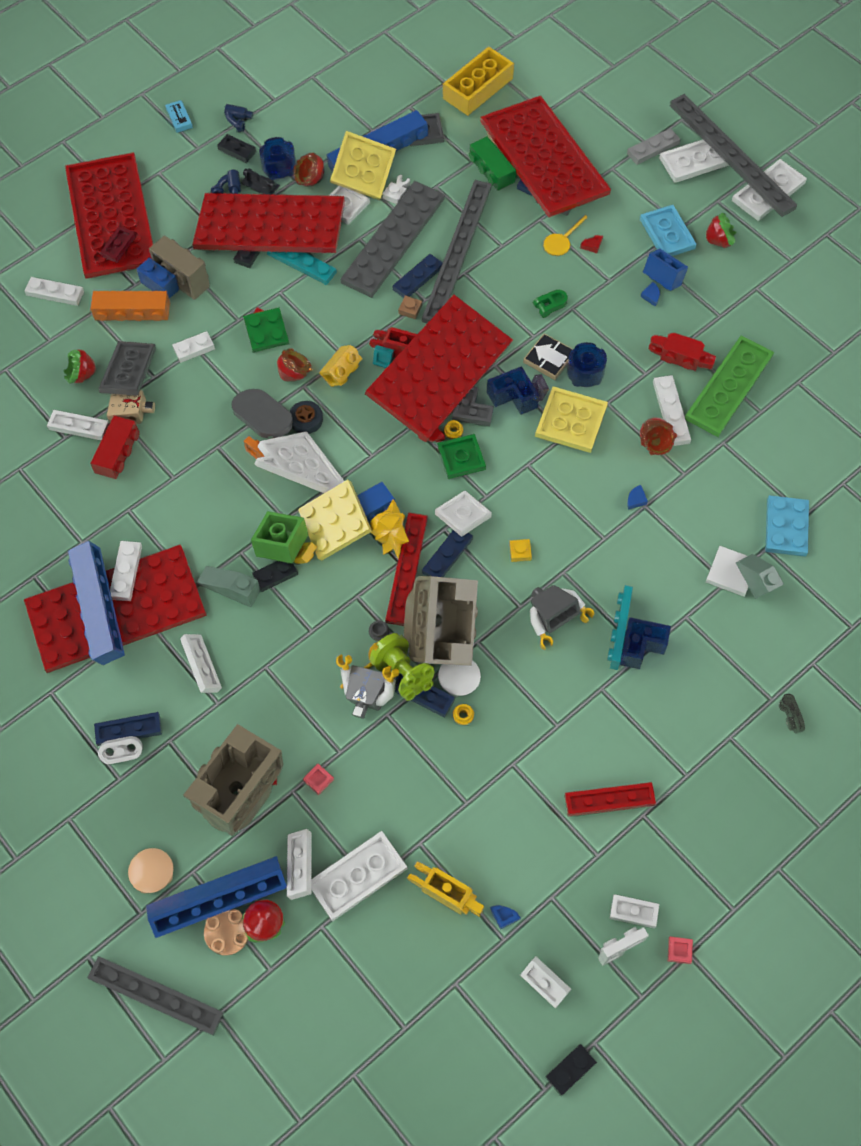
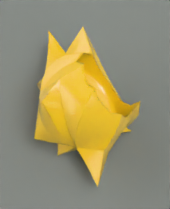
[370,499,409,560]

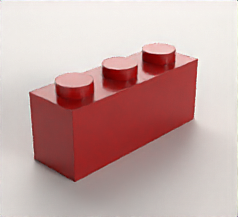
[90,415,140,479]

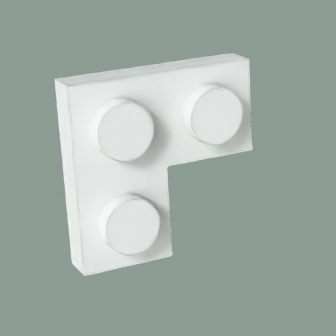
[598,927,649,966]

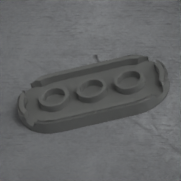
[231,389,293,438]

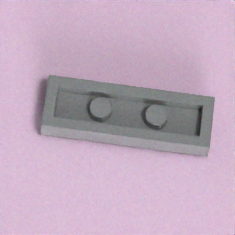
[627,128,680,165]

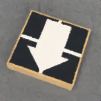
[523,333,576,380]

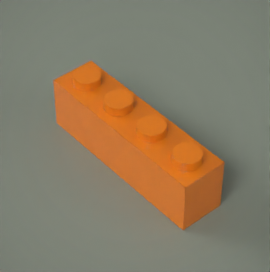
[90,291,170,321]

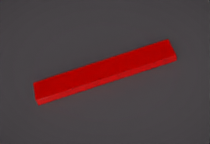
[385,512,428,626]

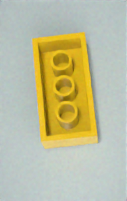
[443,46,514,116]

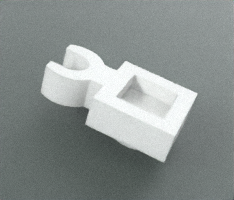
[382,175,410,204]

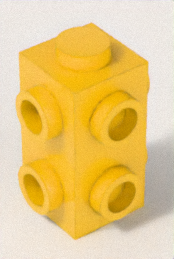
[319,345,363,387]

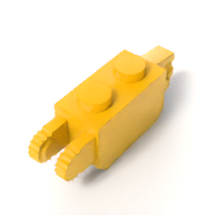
[407,861,484,917]

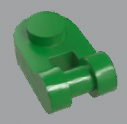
[533,290,568,318]

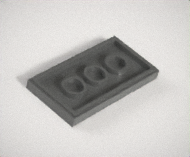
[99,341,156,396]

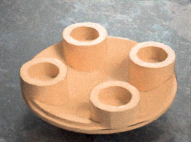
[128,848,173,894]
[204,909,248,955]

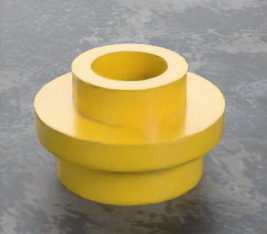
[444,420,463,439]
[453,704,474,725]

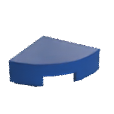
[641,282,660,306]
[627,485,648,510]
[490,905,521,930]

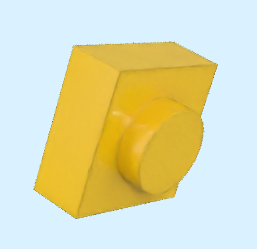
[509,539,532,562]
[294,542,317,564]

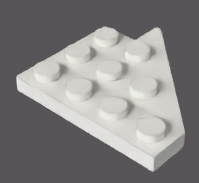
[254,432,344,493]

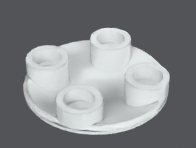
[438,660,481,697]

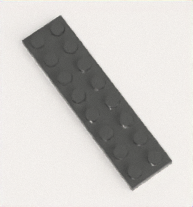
[340,181,445,298]

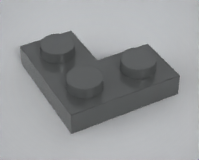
[452,387,494,426]

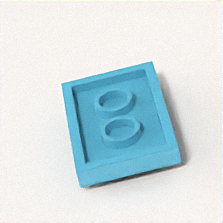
[640,205,696,256]
[765,495,809,557]

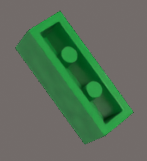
[468,136,516,191]

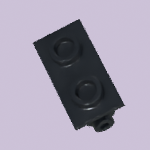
[241,168,280,195]

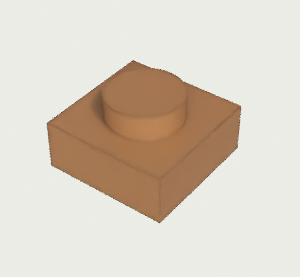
[398,296,422,319]

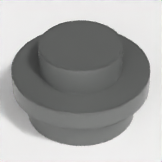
[368,620,389,641]

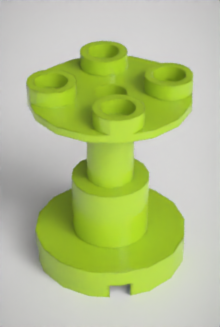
[370,633,434,701]

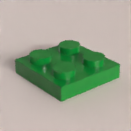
[243,307,289,353]
[437,434,486,479]

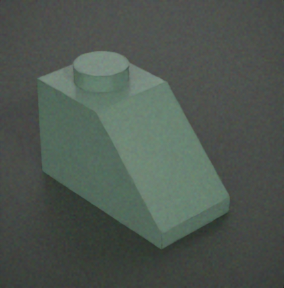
[736,554,784,599]

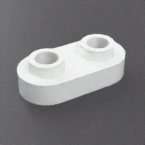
[98,736,143,764]

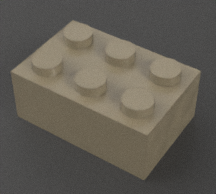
[149,235,210,300]

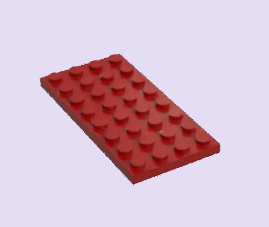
[480,95,611,218]
[65,152,153,279]
[192,193,345,253]
[365,295,513,442]
[24,544,207,673]

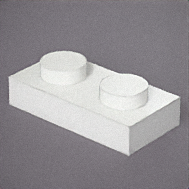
[172,331,215,363]
[609,894,659,929]
[520,957,571,1008]

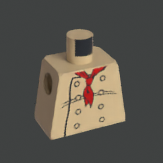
[107,390,155,424]

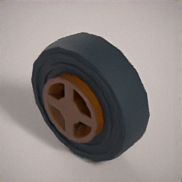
[289,401,323,434]

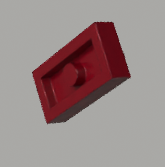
[100,226,136,263]

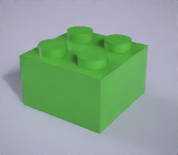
[251,511,308,564]

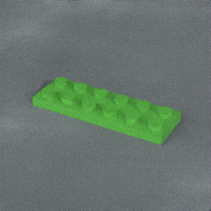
[685,336,774,437]

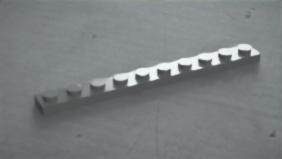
[670,94,797,217]
[422,180,491,323]

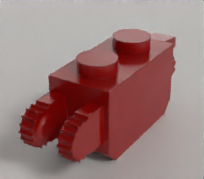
[369,327,417,358]
[649,332,716,371]

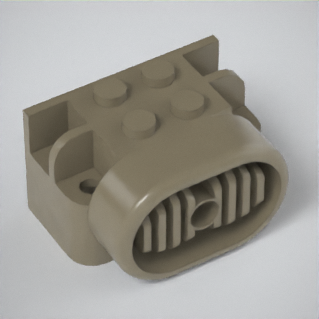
[404,576,478,666]
[183,724,283,836]

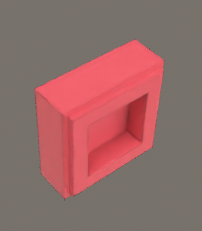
[303,764,334,795]
[667,937,693,964]

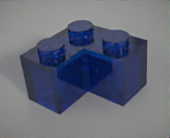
[487,366,539,415]
[620,617,671,669]

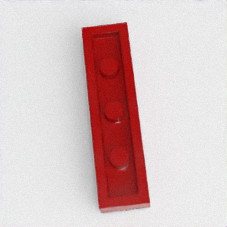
[564,782,656,817]

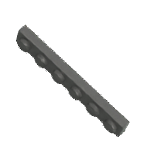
[87,956,224,1036]

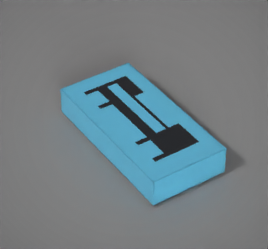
[165,100,193,133]

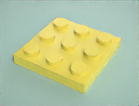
[330,131,396,200]
[535,387,608,453]
[298,480,372,561]

